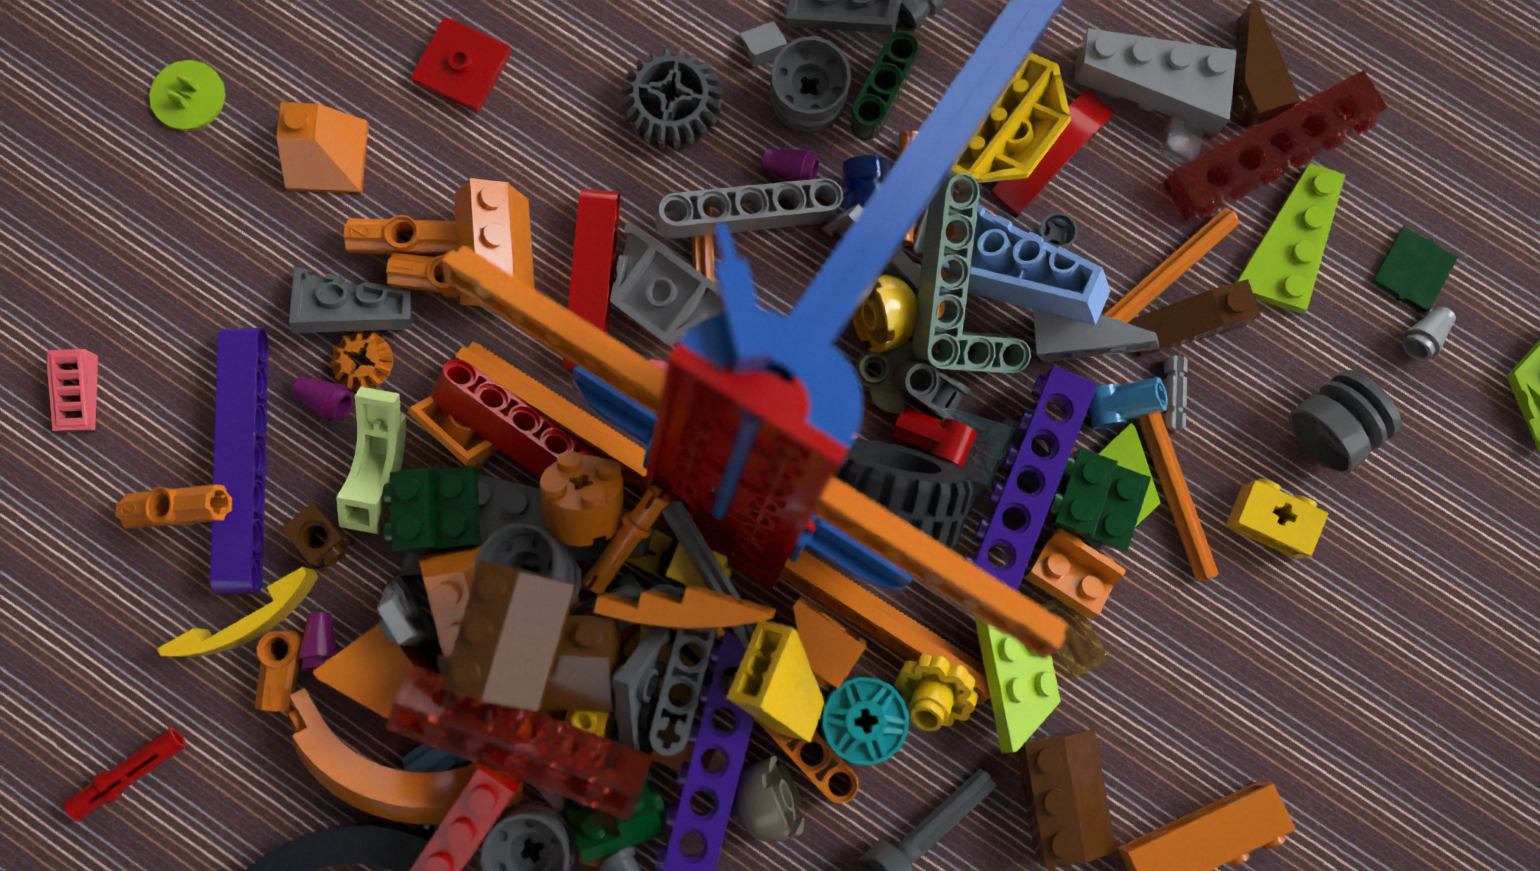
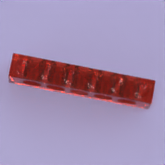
[1163,70,1387,221]
[386,665,653,821]

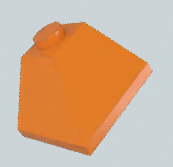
[277,102,369,194]
[793,595,866,688]

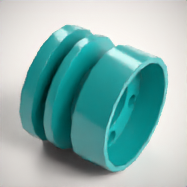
[819,677,909,765]

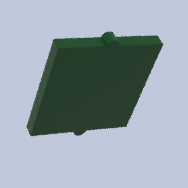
[1372,226,1458,313]

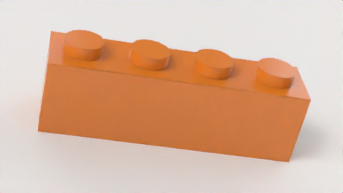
[1118,781,1296,871]

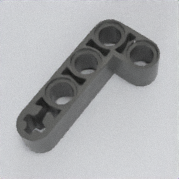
[649,585,719,756]

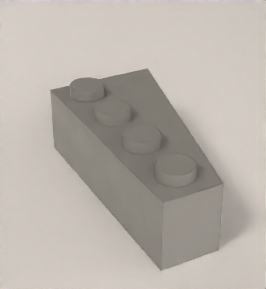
[1074,28,1237,137]

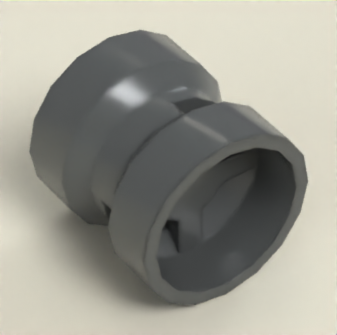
[898,0,944,31]
[1035,212,1078,250]

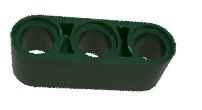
[850,31,919,140]

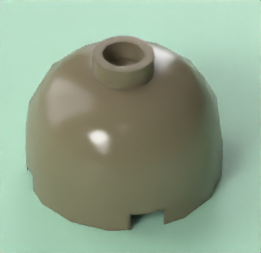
[731,755,804,843]

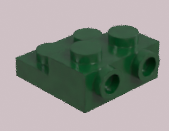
[1048,448,1151,552]
[383,466,481,555]
[560,760,666,864]

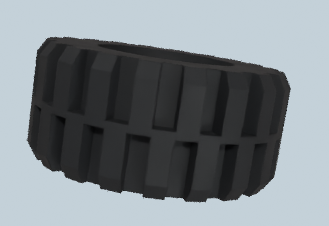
[834,438,974,549]

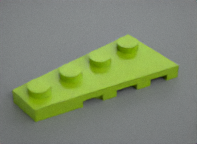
[1234,163,1345,314]

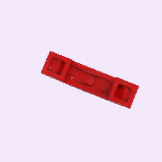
[990,89,1115,217]

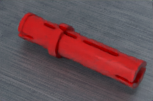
[63,727,186,822]

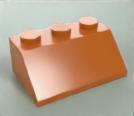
[454,178,535,306]

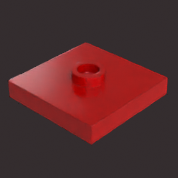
[410,16,512,114]

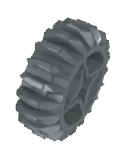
[621,47,722,150]

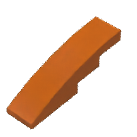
[593,585,776,628]

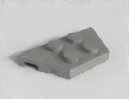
[610,221,724,346]

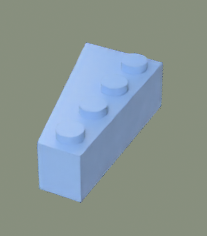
[943,205,1110,325]

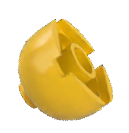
[852,274,918,353]

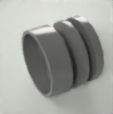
[769,36,851,134]
[1289,369,1402,475]
[475,523,581,607]
[480,800,579,871]

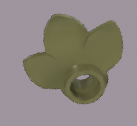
[854,340,922,415]

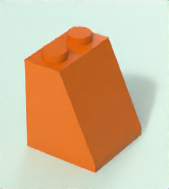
[418,546,482,658]
[313,624,455,729]

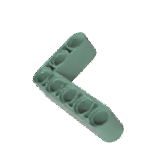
[912,173,1031,373]

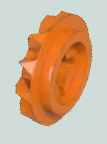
[330,331,393,391]

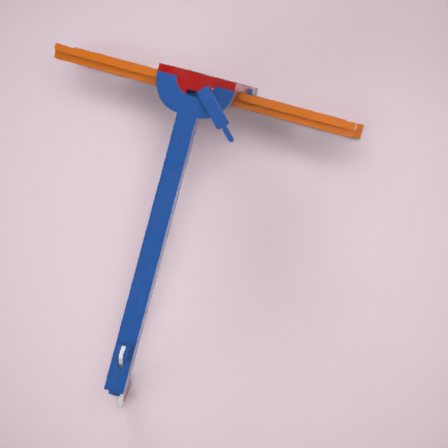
[442,0,1068,705]

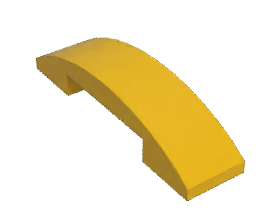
[157,567,318,657]

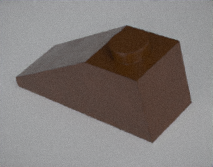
[1232,1,1300,128]
[1128,279,1261,357]

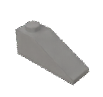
[1033,309,1159,362]

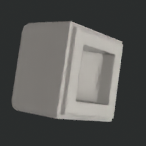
[740,21,787,68]

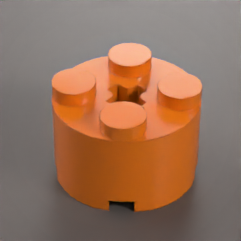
[540,451,624,546]

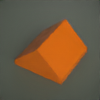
[407,395,498,471]

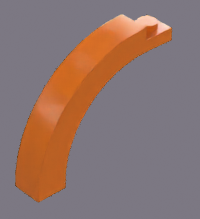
[287,688,523,824]

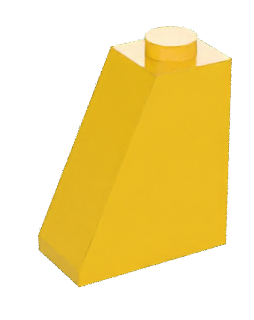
[727,621,825,743]

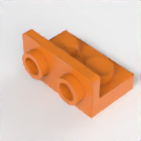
[1025,528,1126,621]

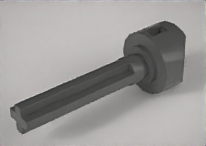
[858,768,997,871]

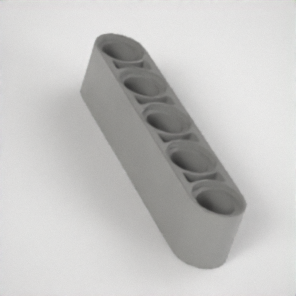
[655,178,843,239]

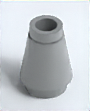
[1402,306,1456,361]

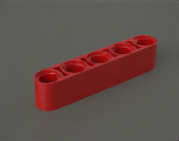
[563,189,620,370]
[432,359,601,479]

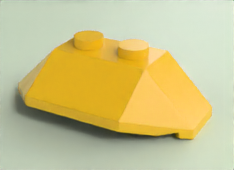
[950,53,1071,183]

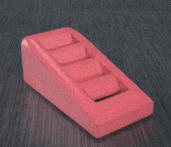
[47,349,98,432]

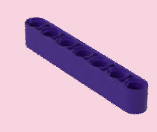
[210,327,269,595]

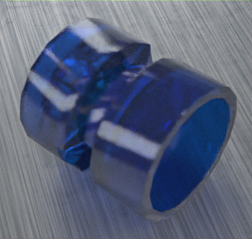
[842,155,891,211]

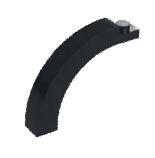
[245,822,433,871]

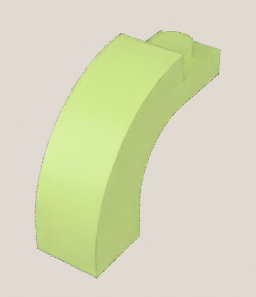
[336,386,406,534]

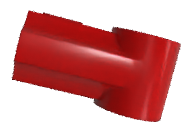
[893,408,978,469]

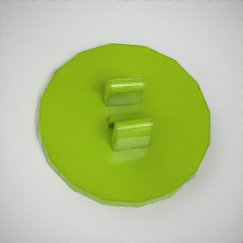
[149,60,225,131]

